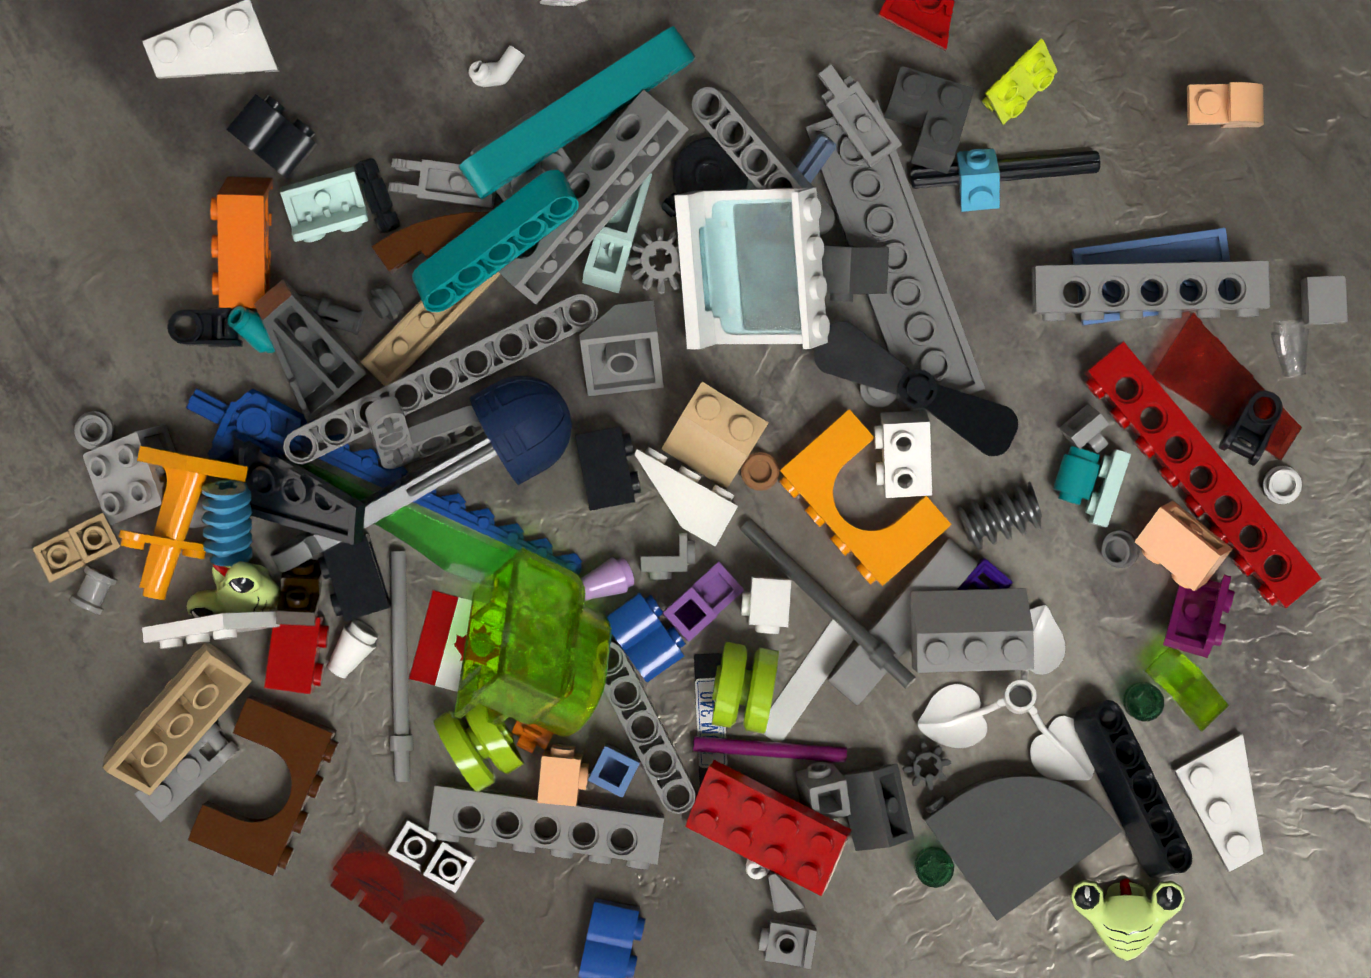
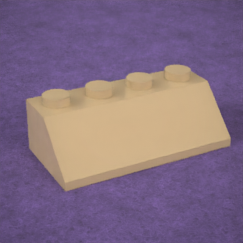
[103,642,252,796]

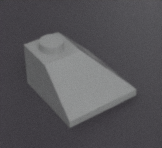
[579,300,664,396]

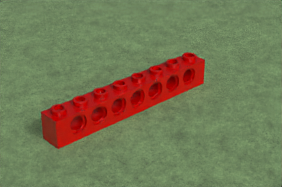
[1084,341,1322,608]

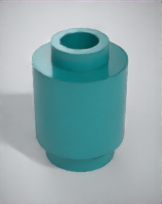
[1053,446,1101,505]

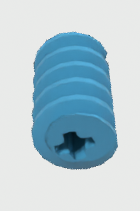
[202,480,252,566]

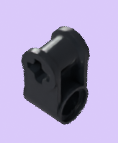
[167,308,243,348]
[1219,390,1283,466]

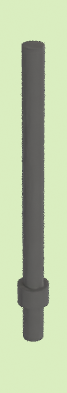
[740,519,916,689]

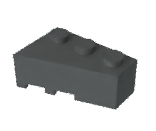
[254,279,366,423]

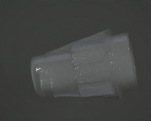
[1270,319,1309,377]

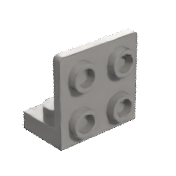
[83,424,176,525]

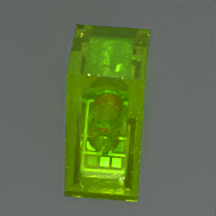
[1145,647,1229,732]

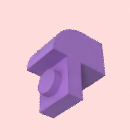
[662,562,744,642]

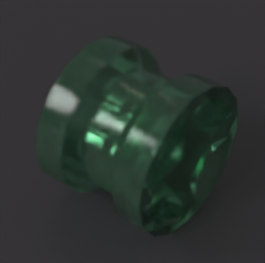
[1122,682,1165,722]
[914,846,954,888]

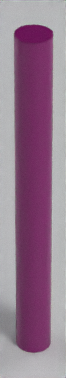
[693,736,847,763]

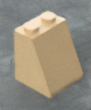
[662,382,768,489]

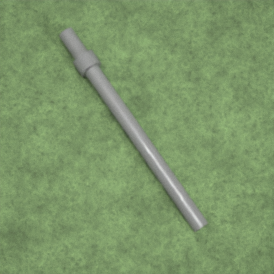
[390,551,413,782]

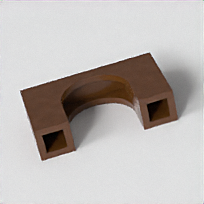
[188,695,339,876]

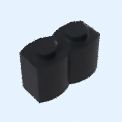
[226,94,317,181]

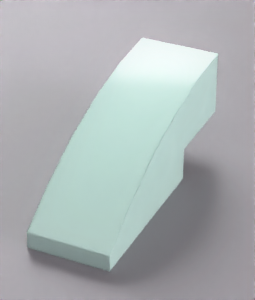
[582,173,652,293]

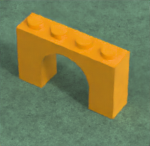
[779,409,952,586]

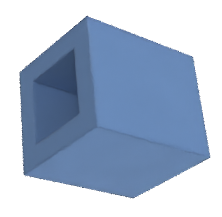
[588,743,640,798]

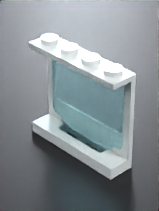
[674,187,830,349]

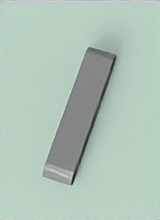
[692,87,835,236]
[827,538,978,706]
[591,640,695,814]

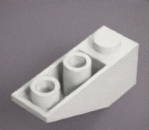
[635,447,738,546]

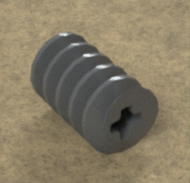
[957,481,1042,550]

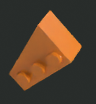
[210,177,273,309]

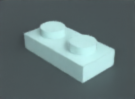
[1085,449,1131,527]

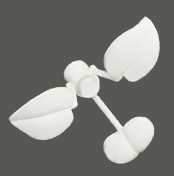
[917,605,1094,781]

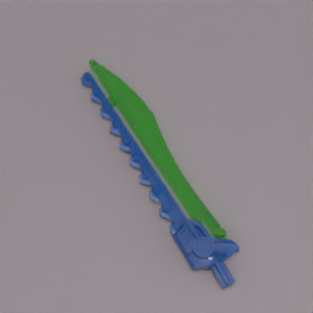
[186,388,582,598]

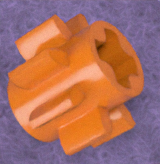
[511,703,559,753]

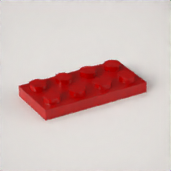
[685,760,852,896]

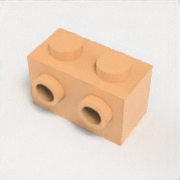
[1135,501,1232,591]
[537,744,589,806]

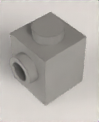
[796,762,851,819]

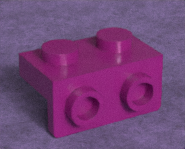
[1163,574,1235,658]

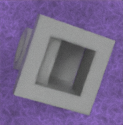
[758,919,817,969]

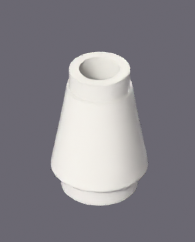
[327,619,379,678]

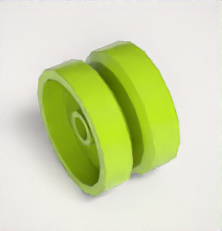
[711,641,779,734]
[433,692,524,792]

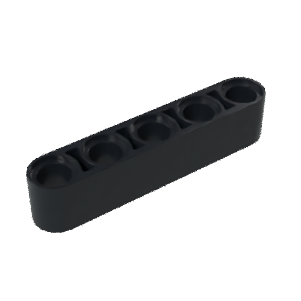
[1074,700,1192,879]

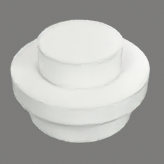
[1262,466,1302,504]

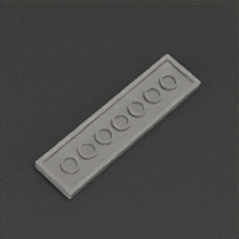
[805,100,985,411]

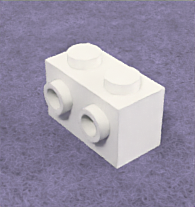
[874,410,932,498]
[741,576,791,634]

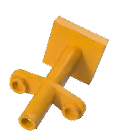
[118,446,248,600]

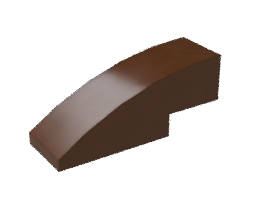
[371,212,489,274]

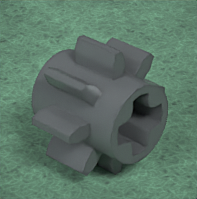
[903,741,951,790]

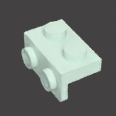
[280,167,368,242]

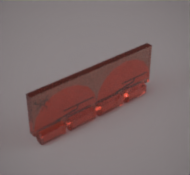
[330,832,484,966]

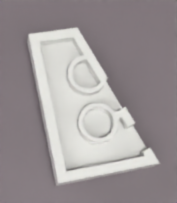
[142,0,279,79]
[142,611,280,649]
[1173,733,1263,872]

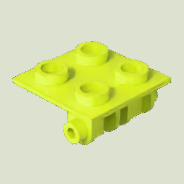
[981,39,1058,125]

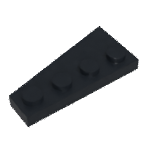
[232,433,365,545]

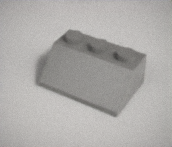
[910,588,1034,673]

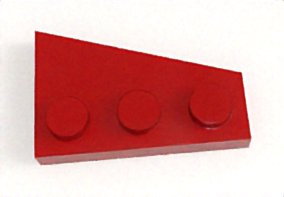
[878,0,954,52]

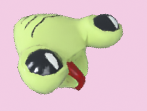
[186,561,281,618]
[1071,878,1185,961]

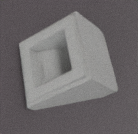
[768,870,804,913]

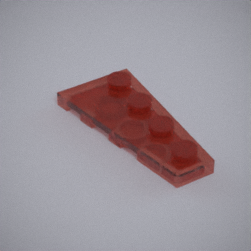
[1152,312,1302,460]

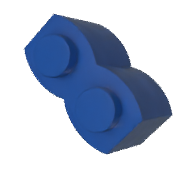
[602,592,686,682]
[578,898,646,978]

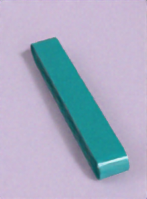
[458,26,696,199]

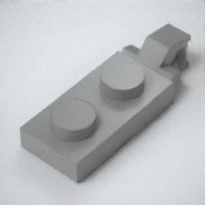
[817,64,902,168]

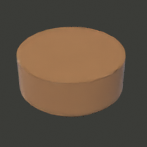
[741,452,779,491]

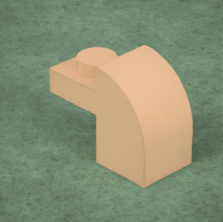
[1187,82,1264,128]

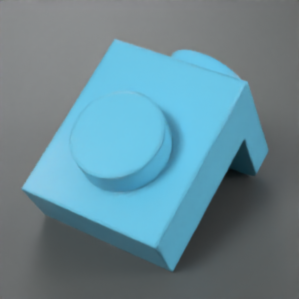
[957,149,1000,212]

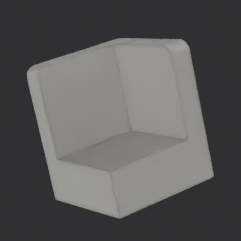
[1300,276,1348,325]

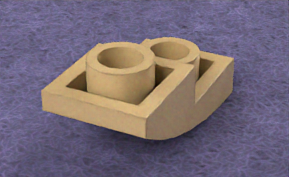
[32,513,120,584]

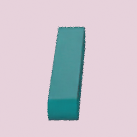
[412,170,579,312]

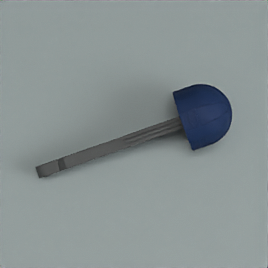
[270,376,572,572]

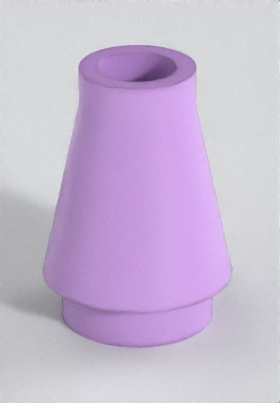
[574,557,634,602]

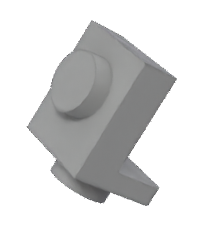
[641,533,695,579]

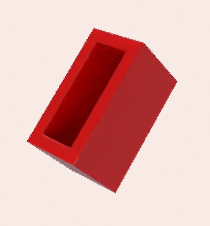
[264,615,330,694]

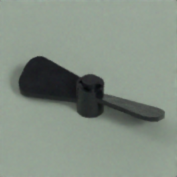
[814,321,1018,457]

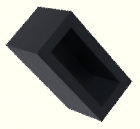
[575,426,641,511]
[318,534,391,622]

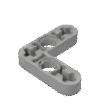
[365,397,484,469]

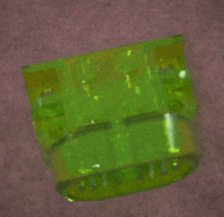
[454,547,612,737]

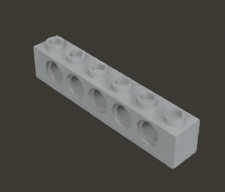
[498,89,689,304]
[1032,261,1270,321]
[428,782,664,869]

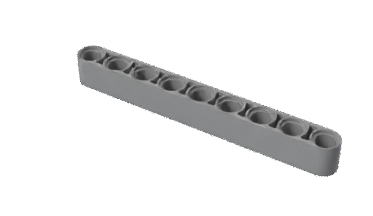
[283,294,598,464]

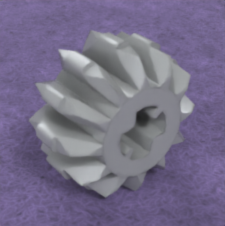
[628,228,681,294]

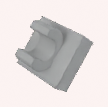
[1059,404,1109,454]

